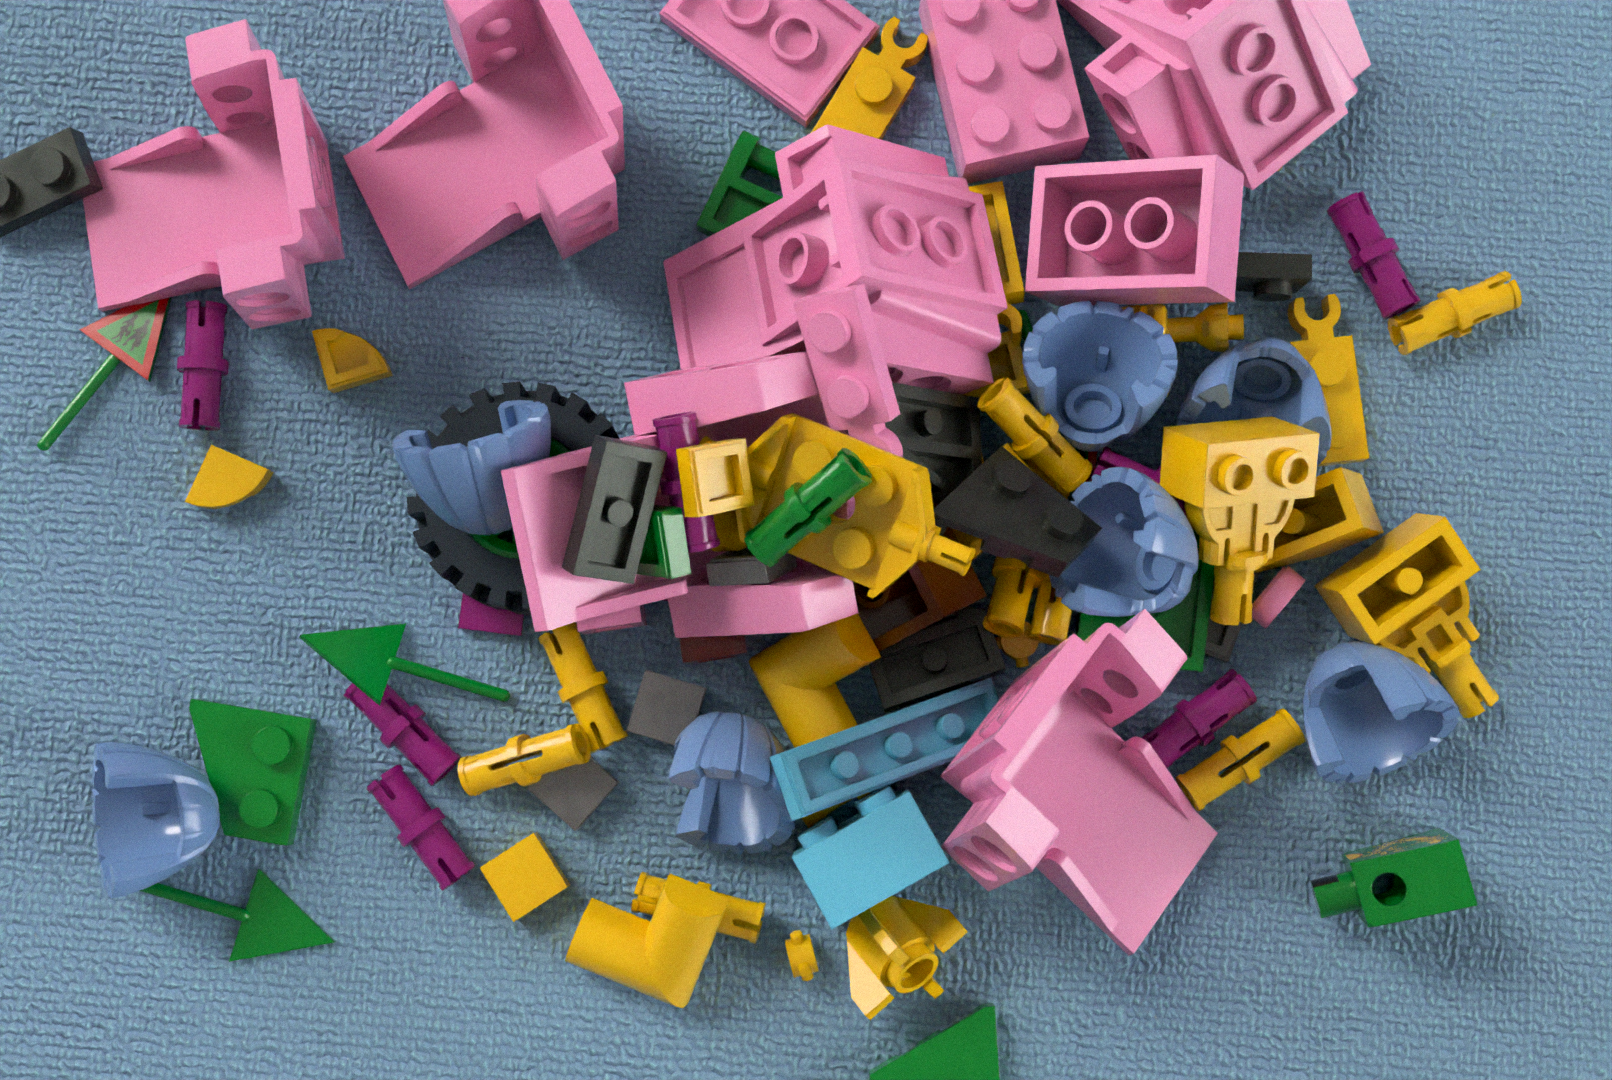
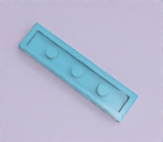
[769,678,999,821]

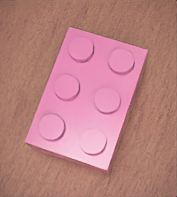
[919,0,1089,183]
[1025,154,1244,306]

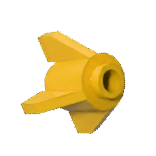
[846,896,968,1020]

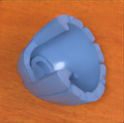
[1022,301,1178,452]
[1177,337,1332,467]
[392,400,551,535]
[1049,467,1199,617]
[1303,642,1459,784]
[669,711,796,854]
[92,742,220,898]

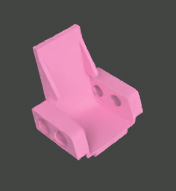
[343,0,625,290]
[1057,0,1371,190]
[83,19,345,329]
[663,124,1008,395]
[501,351,859,638]
[940,609,1218,955]

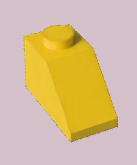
[1254,467,1384,573]

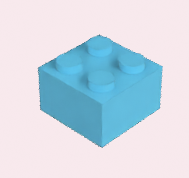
[792,785,949,929]

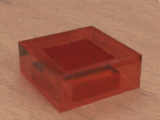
[679,635,749,665]

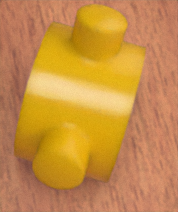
[995,621,1040,668]
[785,930,819,981]

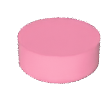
[1252,566,1306,629]

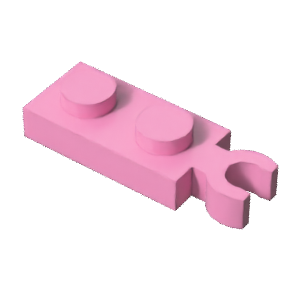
[793,283,903,458]

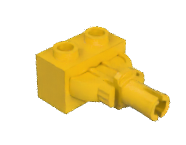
[1160,416,1320,626]
[1314,513,1499,718]

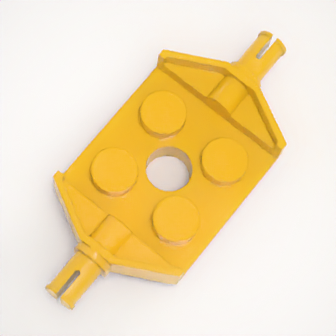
[700,413,975,598]

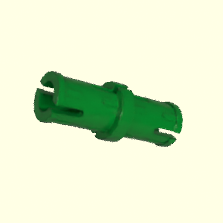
[744,448,872,567]

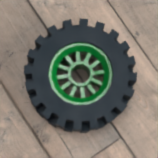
[407,381,620,615]

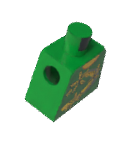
[1310,828,1478,927]

